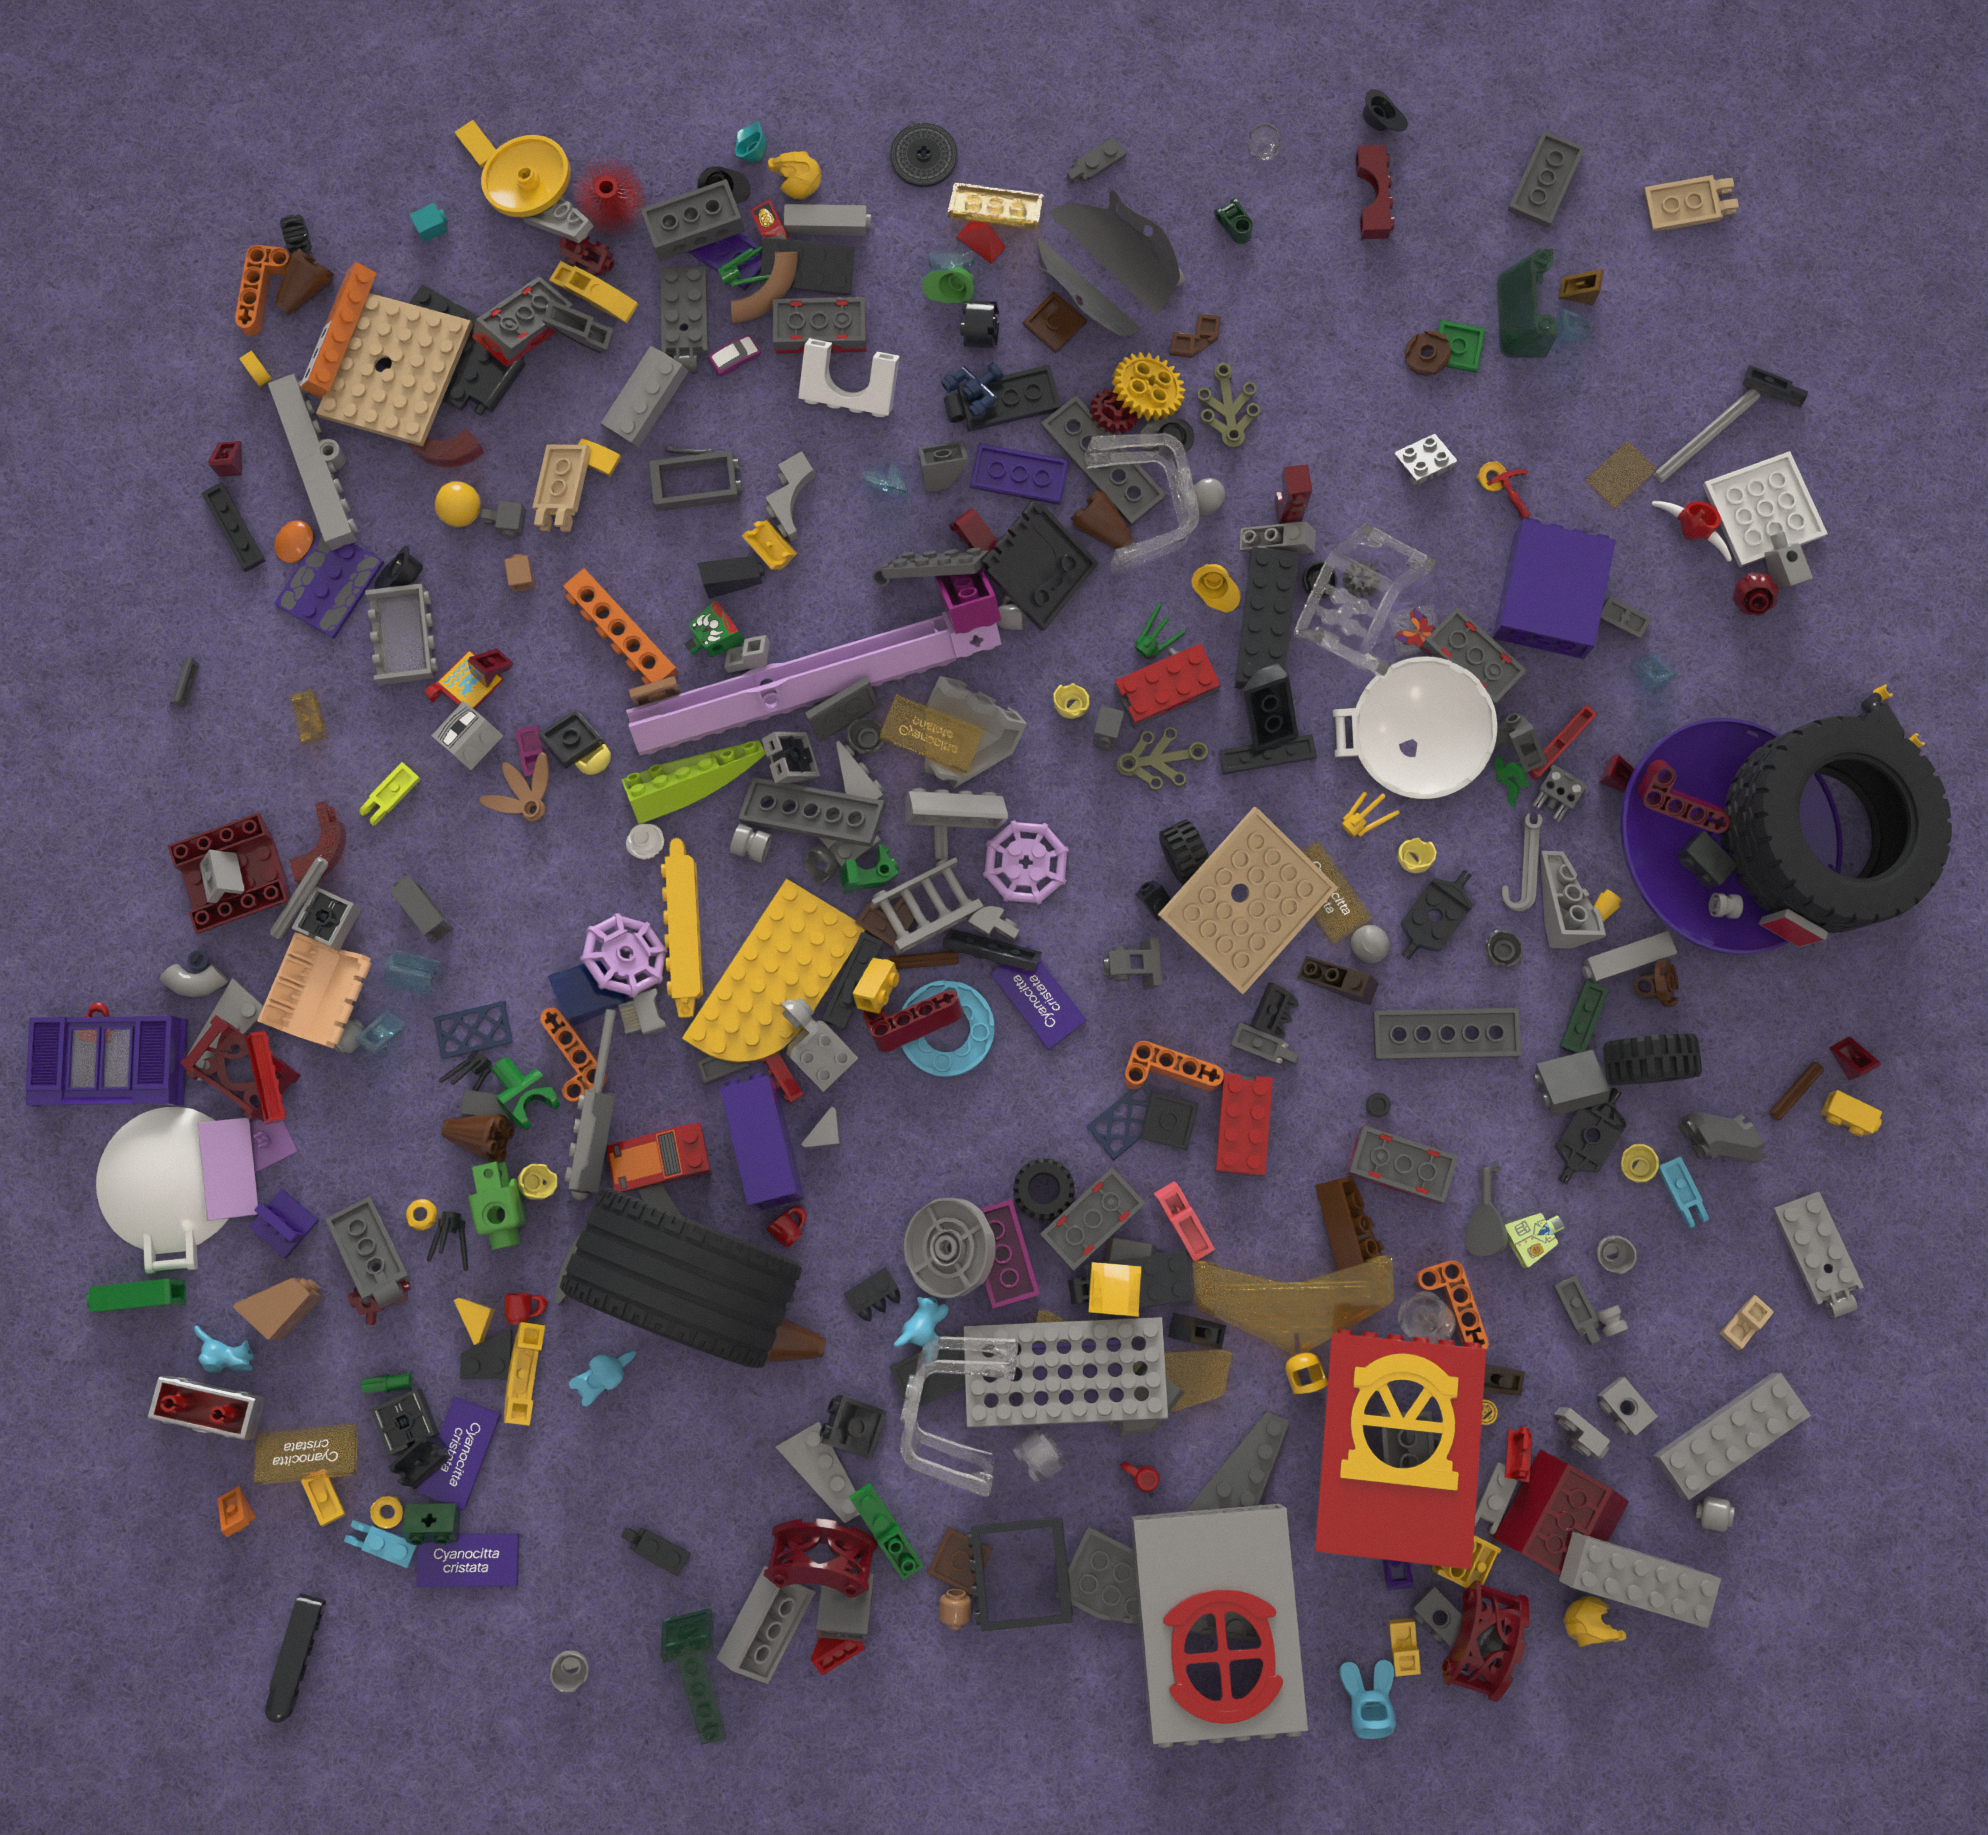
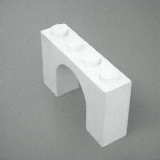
[798,338,900,417]

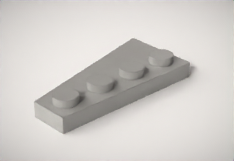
[521,197,594,243]
[187,978,263,1082]
[775,1422,860,1523]

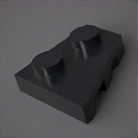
[460,1330,512,1379]

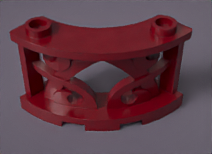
[180,1015,301,1122]
[763,1519,878,1598]
[1441,1580,1530,1702]

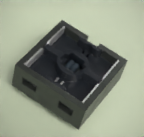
[370,1388,439,1456]

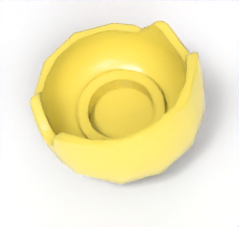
[1053,683,1090,719]
[575,744,611,775]
[1397,838,1437,874]
[1621,1144,1659,1183]
[518,1164,557,1201]

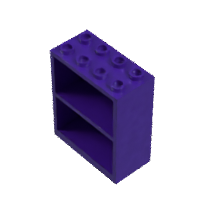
[1492,519,1616,659]
[720,1073,805,1211]

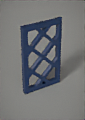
[433,1001,513,1059]
[1087,1083,1151,1160]

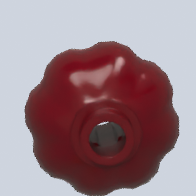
[1733,573,1779,616]

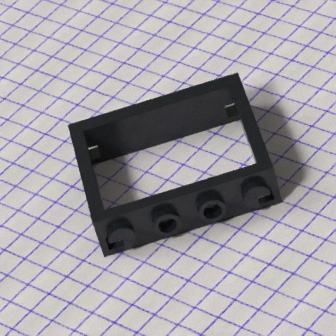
[967,1516,1074,1632]

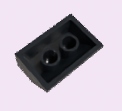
[1243,663,1299,751]

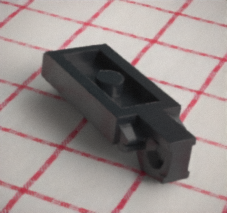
[1742,365,1808,407]
[621,1528,691,1577]

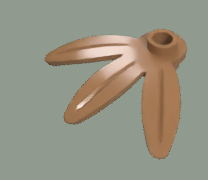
[479,753,549,822]

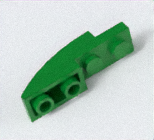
[849,1483,924,1581]

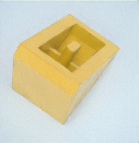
[454,1298,496,1345]

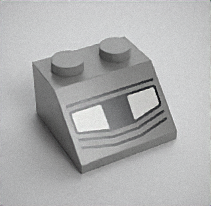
[431,701,503,770]

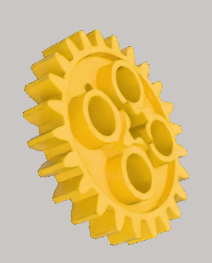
[1111,352,1185,421]

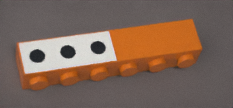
[300,262,377,399]

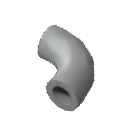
[160,964,229,998]

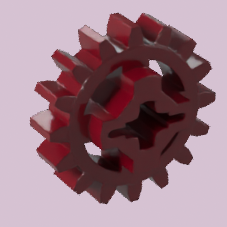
[1089,387,1139,435]

